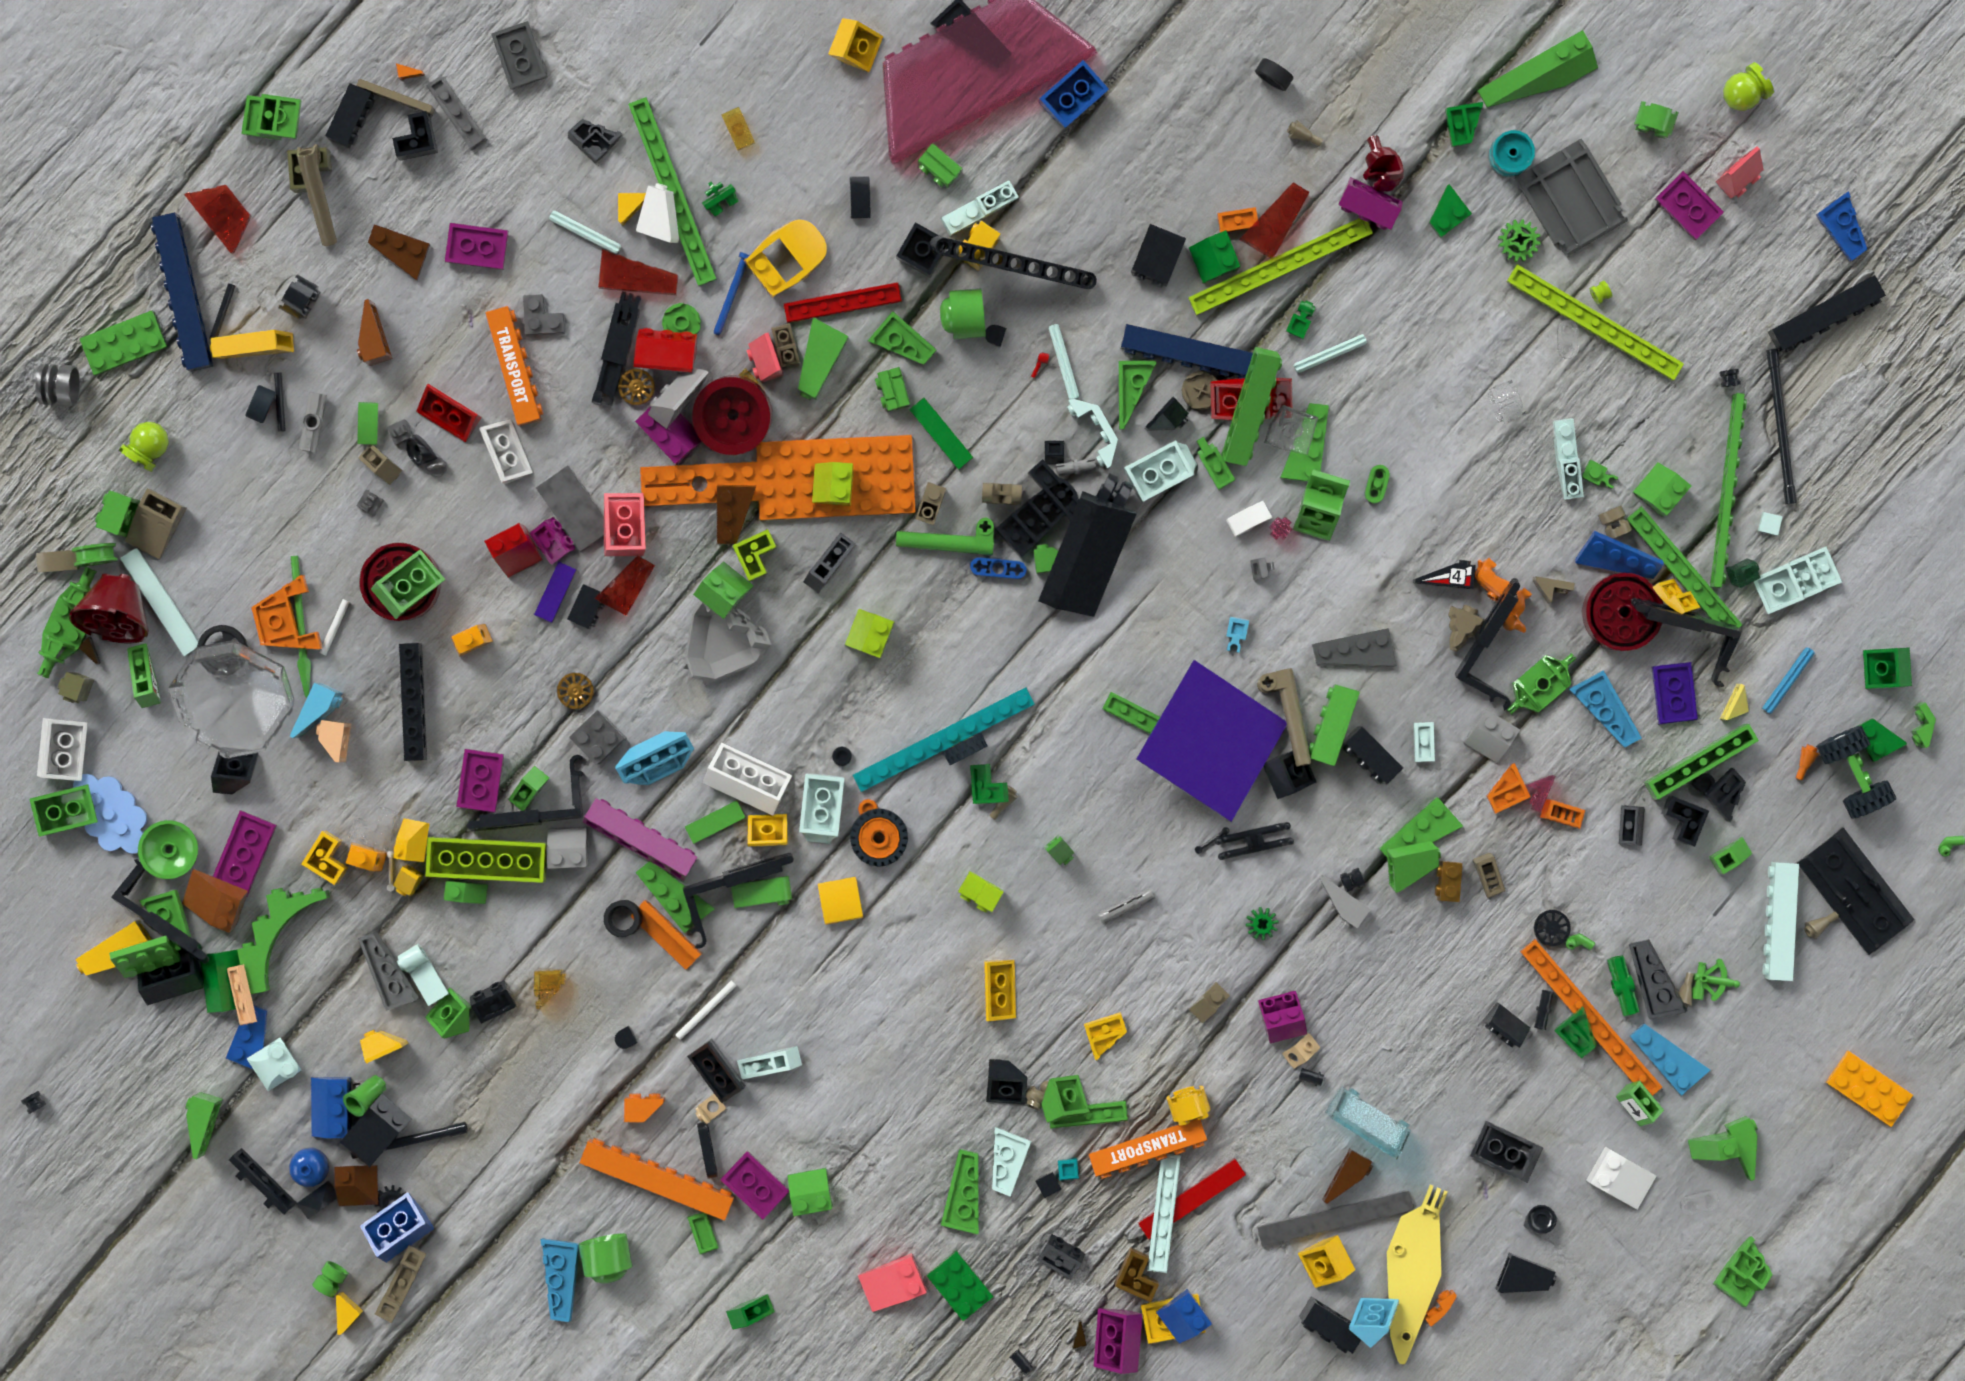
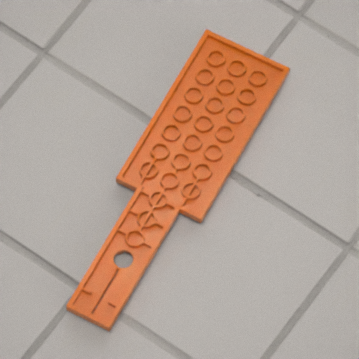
[640,435,916,520]

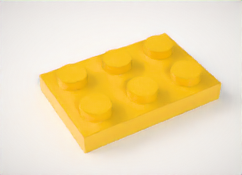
[1140,1293,1206,1344]

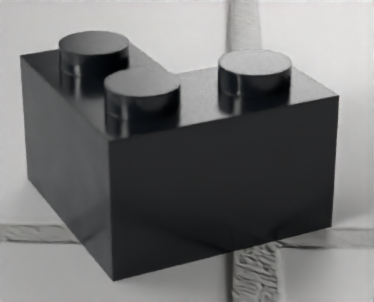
[392,111,438,161]
[1661,796,1709,847]

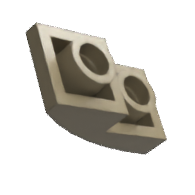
[771,323,800,367]
[36,550,80,572]

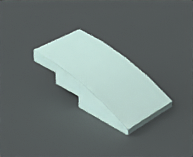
[1753,546,1842,614]

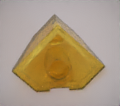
[534,968,566,1009]

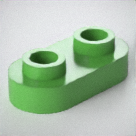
[1364,465,1390,503]

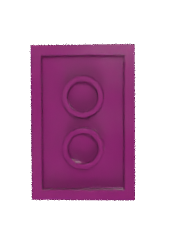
[1654,171,1724,240]
[445,223,509,270]
[456,749,504,812]
[720,1150,789,1220]

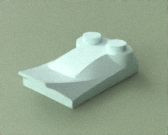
[1124,440,1197,502]
[799,773,845,844]

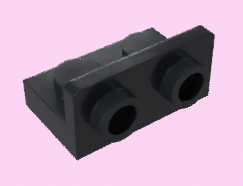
[470,980,516,1024]
[1037,1234,1085,1280]

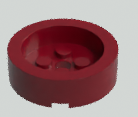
[692,375,773,455]
[359,543,441,621]
[1582,573,1663,651]

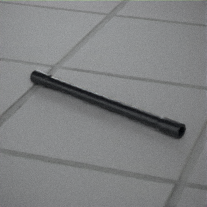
[1766,349,1797,505]

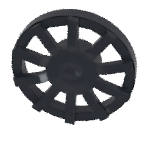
[1534,910,1571,946]

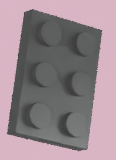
[491,21,548,90]

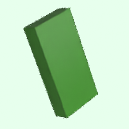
[687,1212,719,1254]

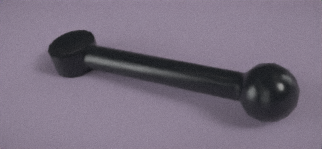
[1195,827,1230,854]

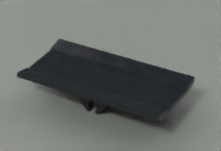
[1797,827,1915,955]

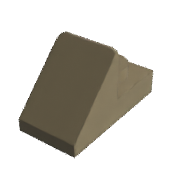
[1533,576,1575,603]
[1189,982,1230,1023]

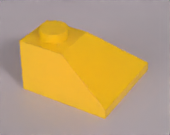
[393,818,430,862]
[360,1030,408,1064]

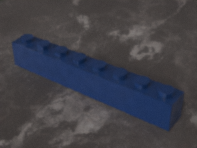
[151,212,214,372]
[1120,324,1253,379]

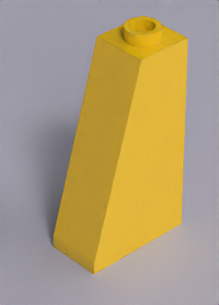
[210,330,294,359]
[75,920,152,976]

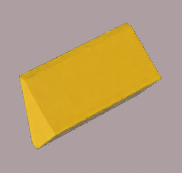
[984,960,1016,1021]

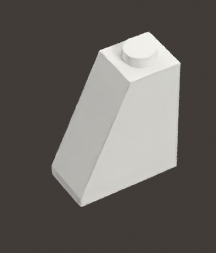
[636,183,679,243]

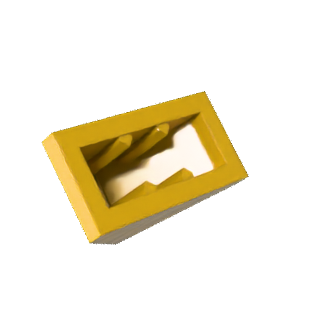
[618,193,646,226]
[336,1292,363,1335]

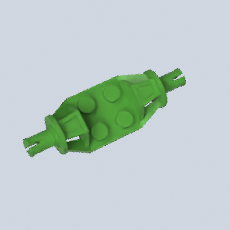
[37,566,97,679]

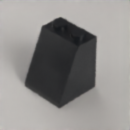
[1131,224,1186,288]

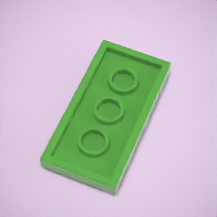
[80,310,168,376]

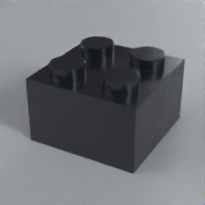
[896,222,944,278]

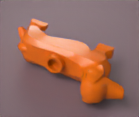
[1475,558,1532,633]

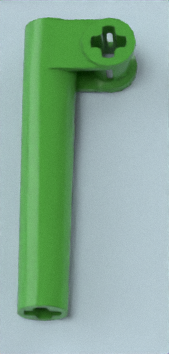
[896,518,994,555]

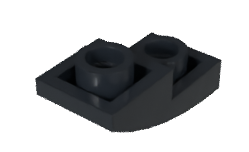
[850,176,871,219]

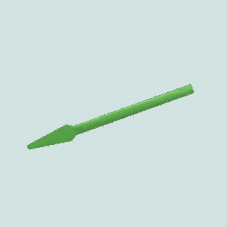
[290,556,311,698]

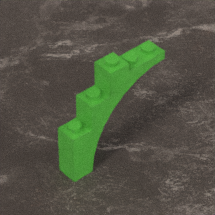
[237,887,330,994]

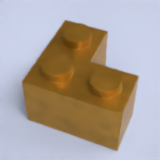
[1114,1247,1159,1302]

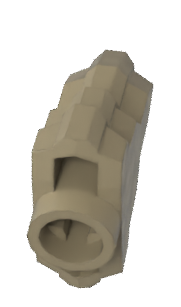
[1448,605,1485,652]

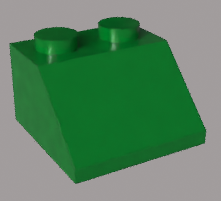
[1189,230,1241,284]
[1863,647,1912,689]

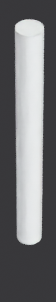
[676,980,737,1040]

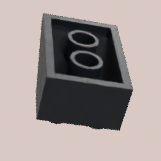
[340,1094,412,1168]
[1470,1121,1543,1183]

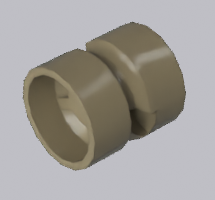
[1598,505,1632,538]

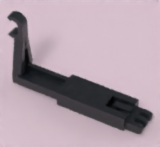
[592,291,641,406]
[1455,578,1520,711]
[1631,598,1742,687]
[467,755,584,831]
[683,853,794,949]
[111,859,210,964]

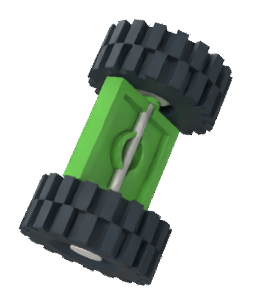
[1816,726,1896,819]

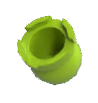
[1723,62,1774,111]
[119,422,169,472]

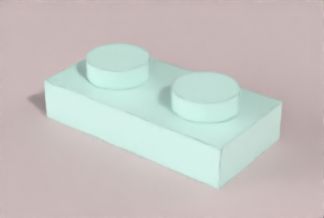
[1413,722,1435,762]

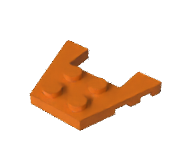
[251,575,323,650]

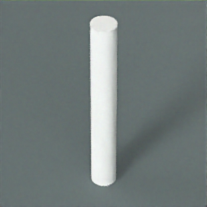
[319,599,350,655]

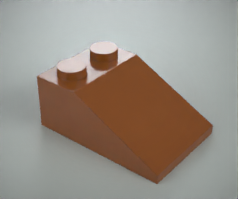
[357,299,393,366]
[182,869,248,933]

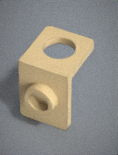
[1282,1033,1320,1068]
[695,1094,726,1124]

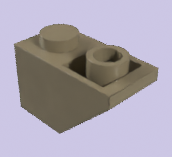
[915,482,946,525]

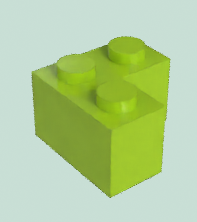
[732,529,777,582]
[958,871,1004,913]

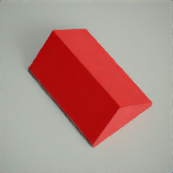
[416,384,482,442]

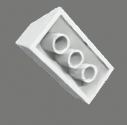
[702,743,792,815]

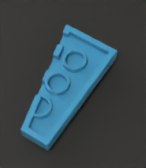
[1569,670,1642,747]
[540,1238,579,1322]

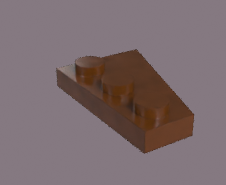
[368,224,430,281]
[717,485,756,544]

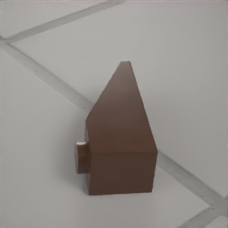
[1322,1148,1373,1204]

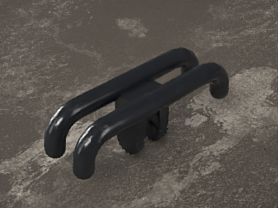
[1215,822,1294,860]

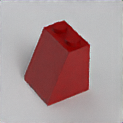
[484,523,543,578]

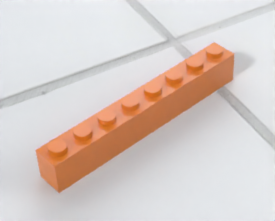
[579,1138,735,1221]

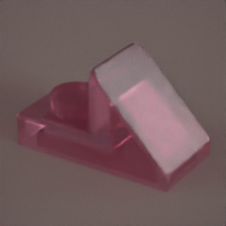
[1525,775,1556,812]

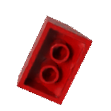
[633,328,697,372]

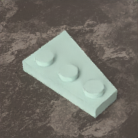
[992,1127,1032,1196]

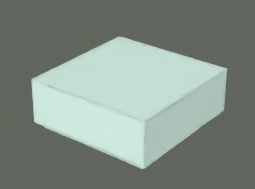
[1758,512,1782,536]

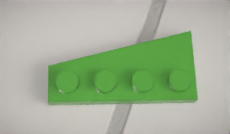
[635,861,715,933]

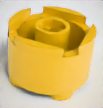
[1166,1086,1210,1125]

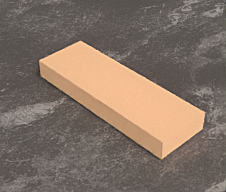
[227,964,257,1025]

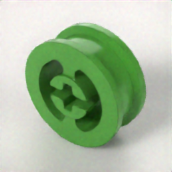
[72,543,118,567]

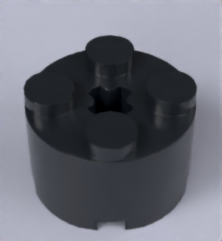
[278,274,321,320]

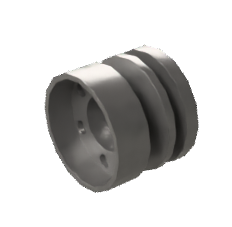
[35,364,80,406]

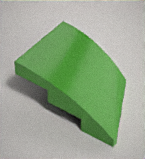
[1713,1236,1773,1307]

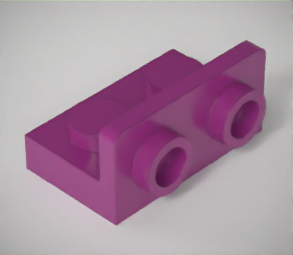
[529,517,576,565]

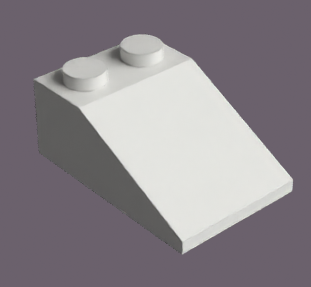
[1586,1146,1656,1210]

